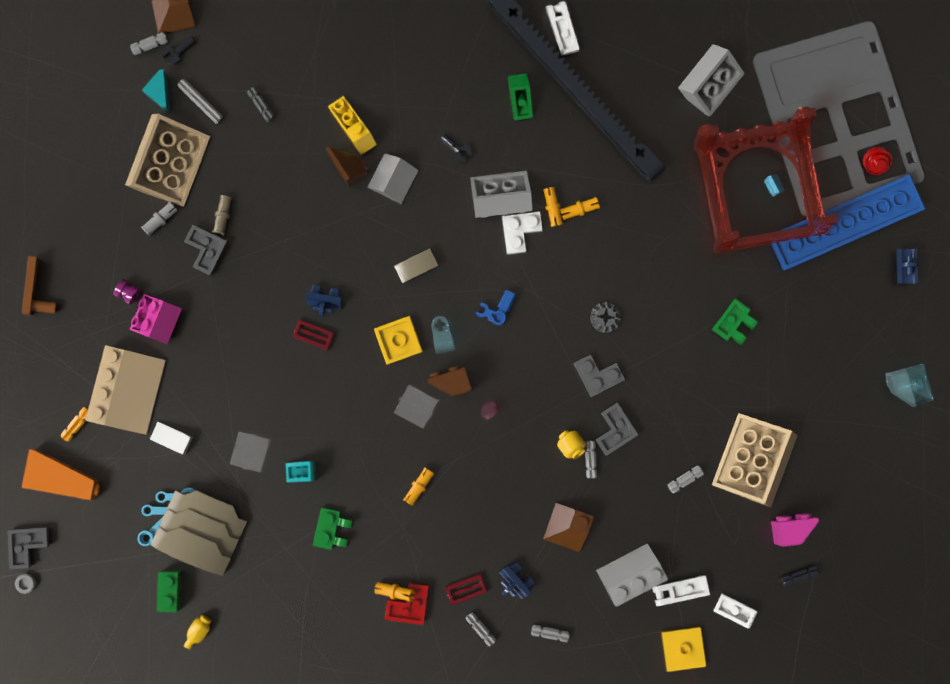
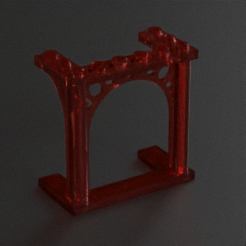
[693,107,838,254]

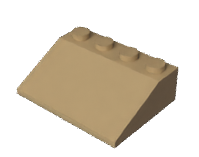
[125,114,210,207]
[85,345,166,435]
[712,413,798,507]

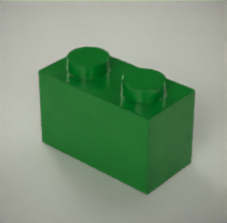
[157,570,182,612]

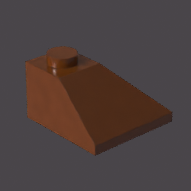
[152,0,196,34]
[326,147,369,188]
[543,503,594,552]

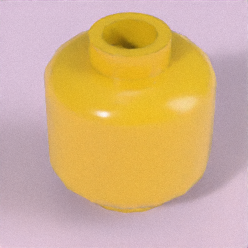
[557,430,586,459]

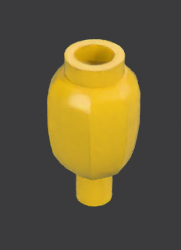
[184,615,211,650]

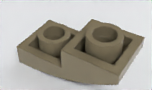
[394,248,439,283]

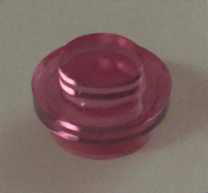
[481,402,498,419]

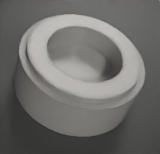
[15,574,36,594]

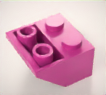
[130,294,182,344]
[771,513,818,546]

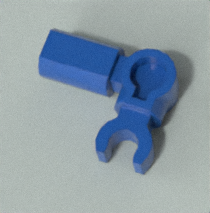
[475,290,517,326]

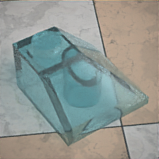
[885,364,934,407]

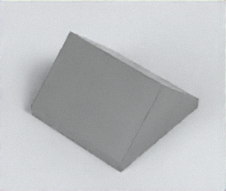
[368,154,418,204]

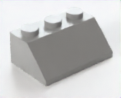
[678,44,745,116]
[470,171,532,218]
[596,544,668,607]

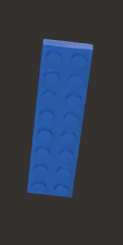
[768,175,925,271]

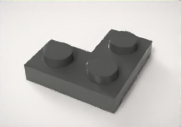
[184,225,228,276]
[573,355,625,397]
[595,403,638,456]
[7,527,49,569]

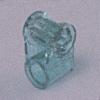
[431,316,455,354]

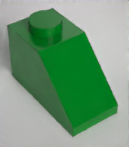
[508,74,533,121]

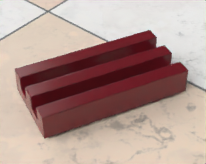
[292,319,335,351]
[444,573,488,606]

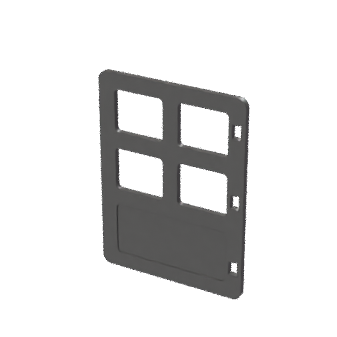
[753,21,924,217]

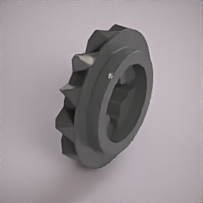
[590,302,621,333]

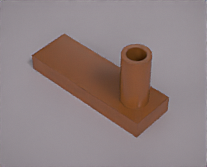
[22,256,56,316]

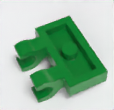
[712,299,758,345]
[313,507,353,550]

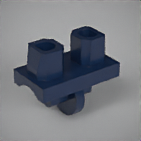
[896,249,919,284]
[306,285,342,318]
[499,562,535,599]

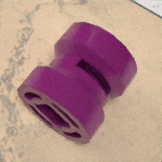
[113,279,140,305]

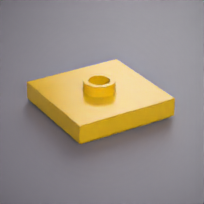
[374,316,423,365]
[661,627,706,672]

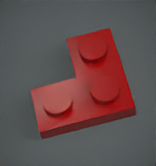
[385,583,429,625]

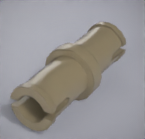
[212,195,232,235]

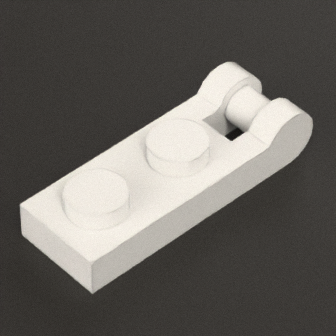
[546,1,579,56]
[652,575,710,606]

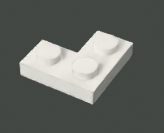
[502,212,542,255]

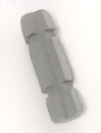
[130,32,168,55]
[585,441,597,478]
[668,466,704,493]
[466,612,496,647]
[531,625,569,642]

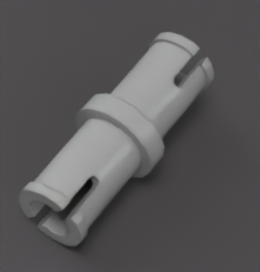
[141,202,178,236]

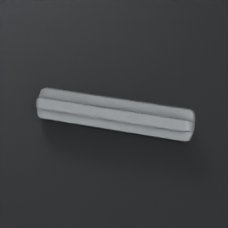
[178,79,223,124]

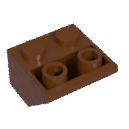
[427,365,472,397]

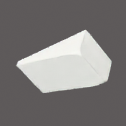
[150,422,193,455]
[714,594,758,629]

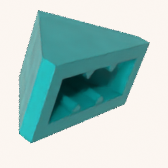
[142,69,170,111]
[286,461,317,482]

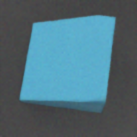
[764,174,785,197]

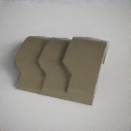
[151,490,247,576]

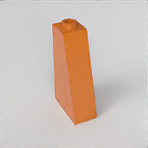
[22,449,100,500]

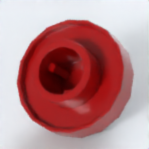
[863,147,892,175]

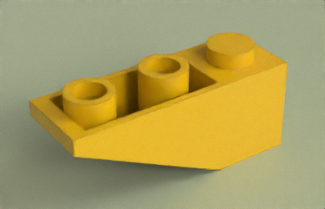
[328,96,377,155]

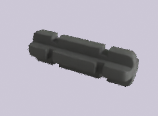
[247,87,275,122]

